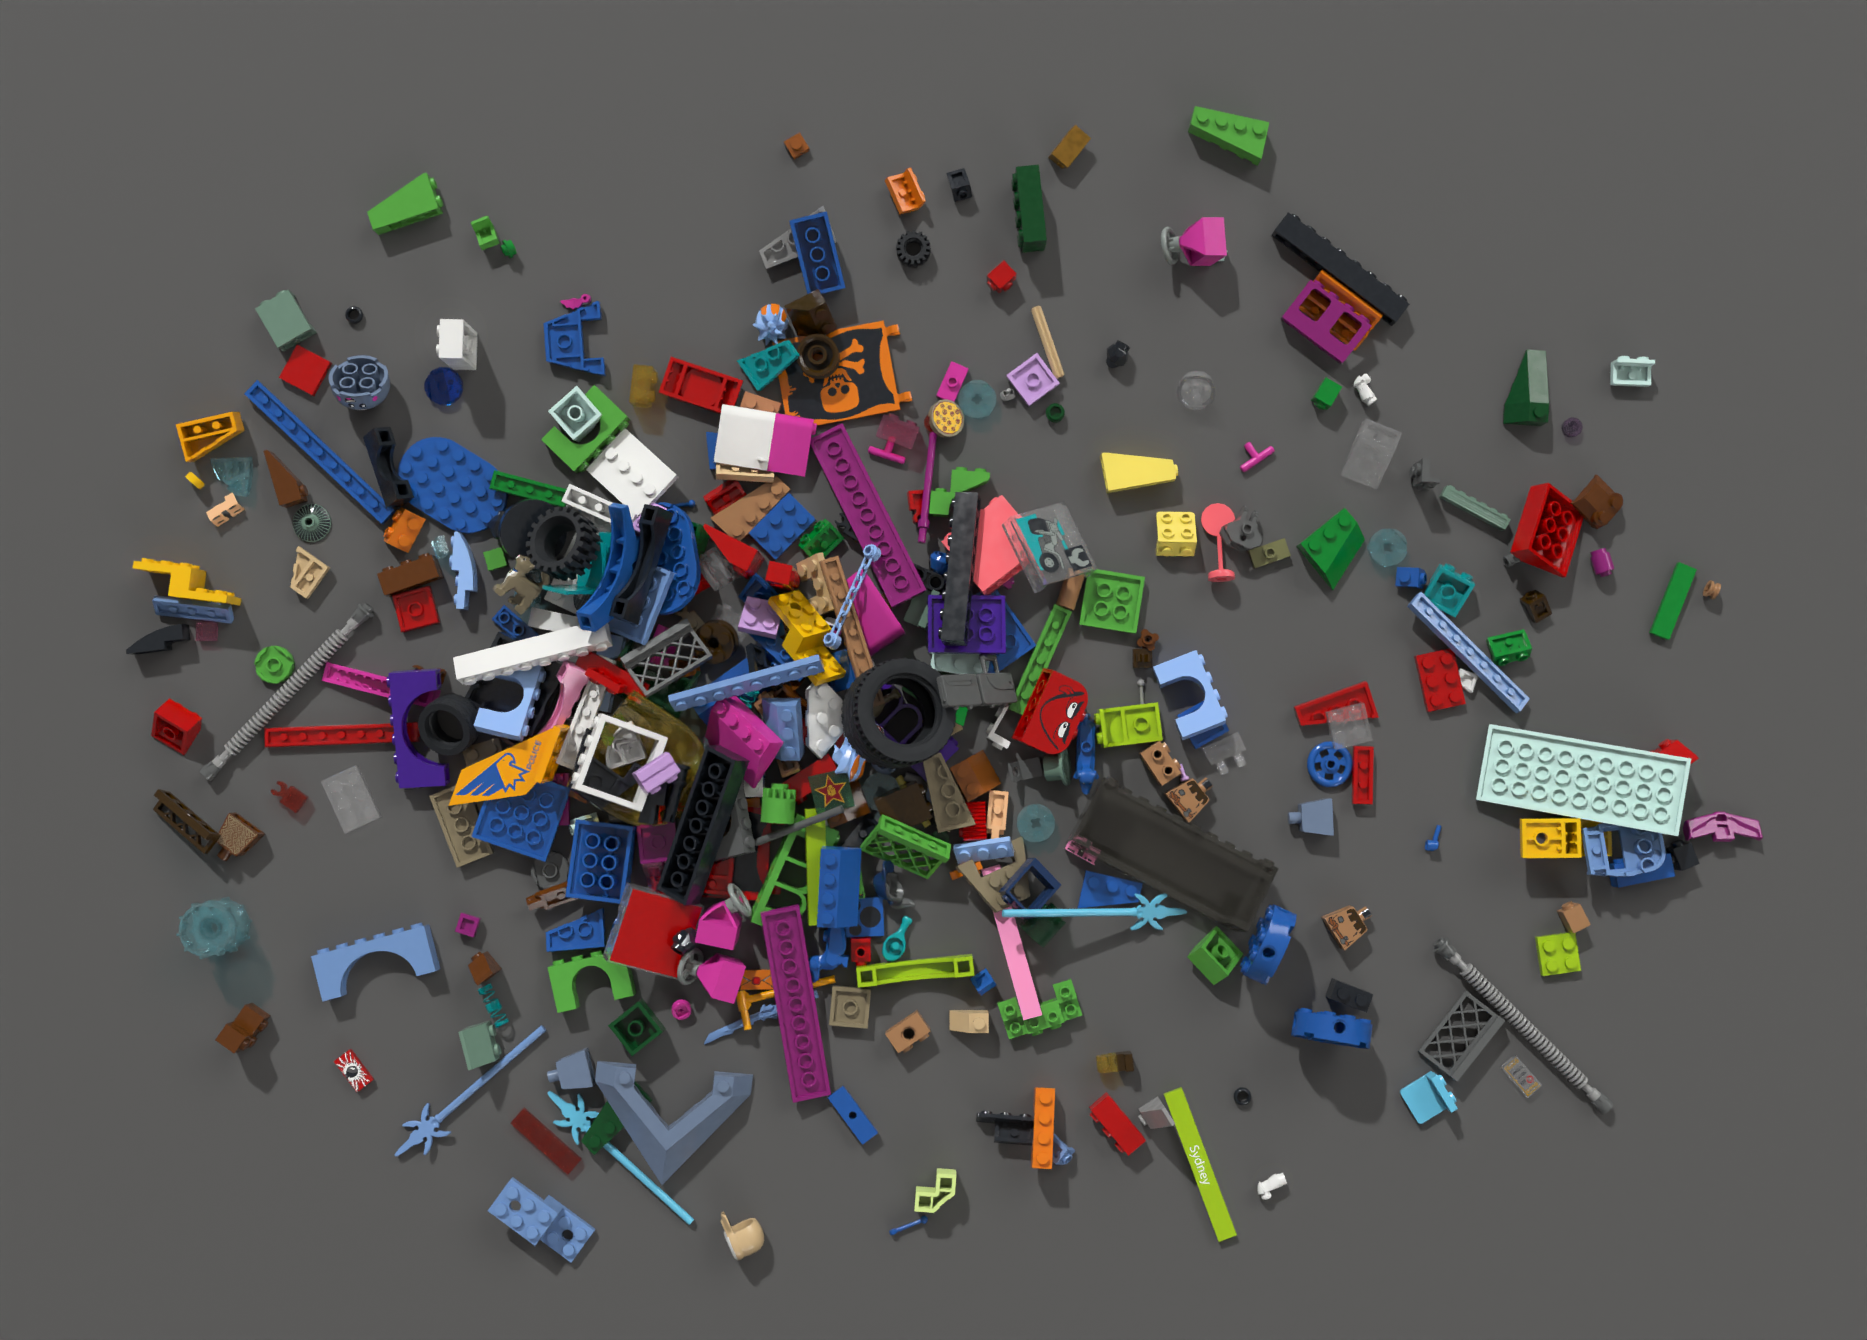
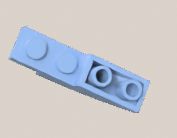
[449,532,478,610]

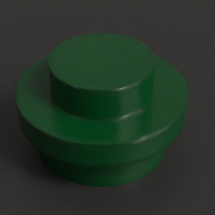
[1046,403,1065,423]

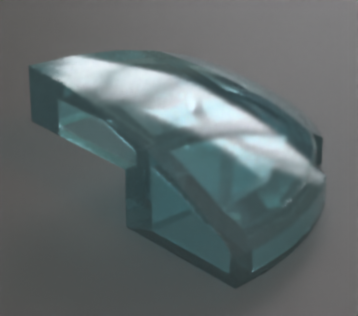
[211,457,253,496]

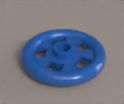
[1307,741,1353,787]

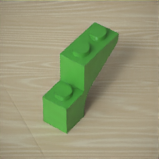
[929,467,990,518]

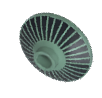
[293,504,331,542]

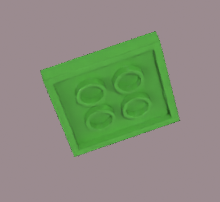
[1079,568,1145,634]

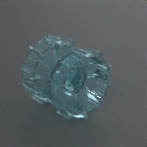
[176,897,252,959]

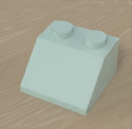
[548,386,602,442]

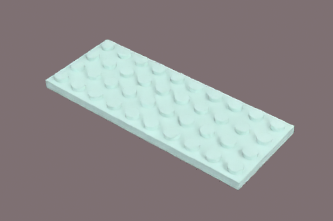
[1476,724,1691,836]

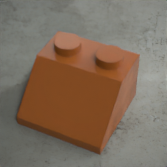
[950,750,1001,802]

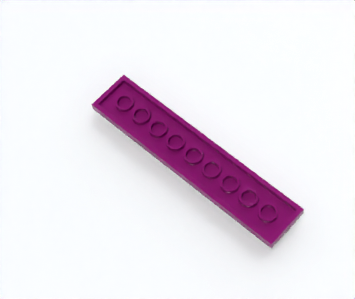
[810,423,927,608]
[760,904,831,1103]

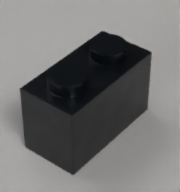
[1325,978,1373,1013]

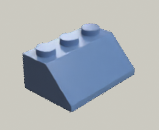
[762,698,805,761]

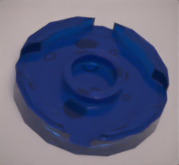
[424,367,463,405]

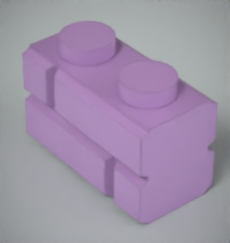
[632,752,681,795]

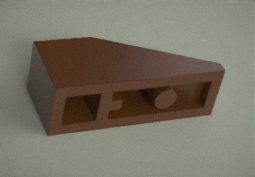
[264,450,308,508]

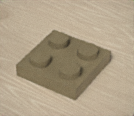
[829,986,871,1029]

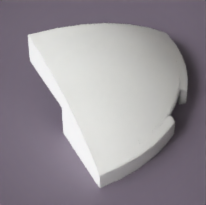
[606,721,648,770]

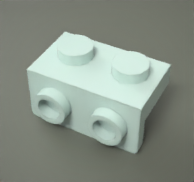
[1610,356,1655,387]

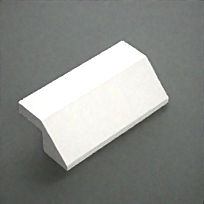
[562,484,637,535]

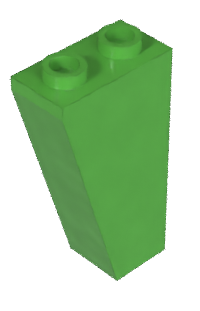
[367,173,444,235]

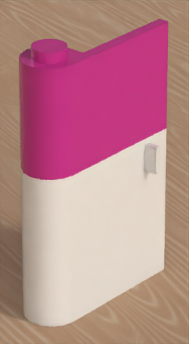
[714,404,817,477]

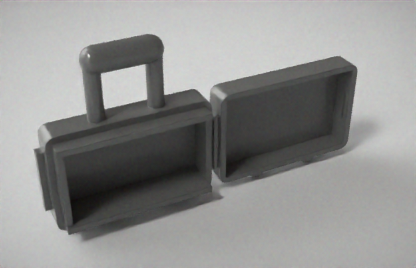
[936,654,1017,710]

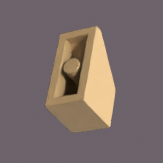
[949,1010,989,1033]

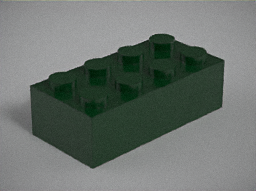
[1011,164,1047,253]

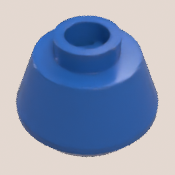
[930,551,948,575]

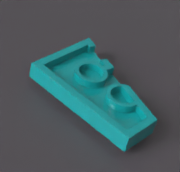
[737,340,800,391]

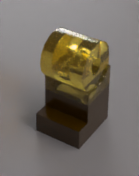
[1096,1051,1134,1073]

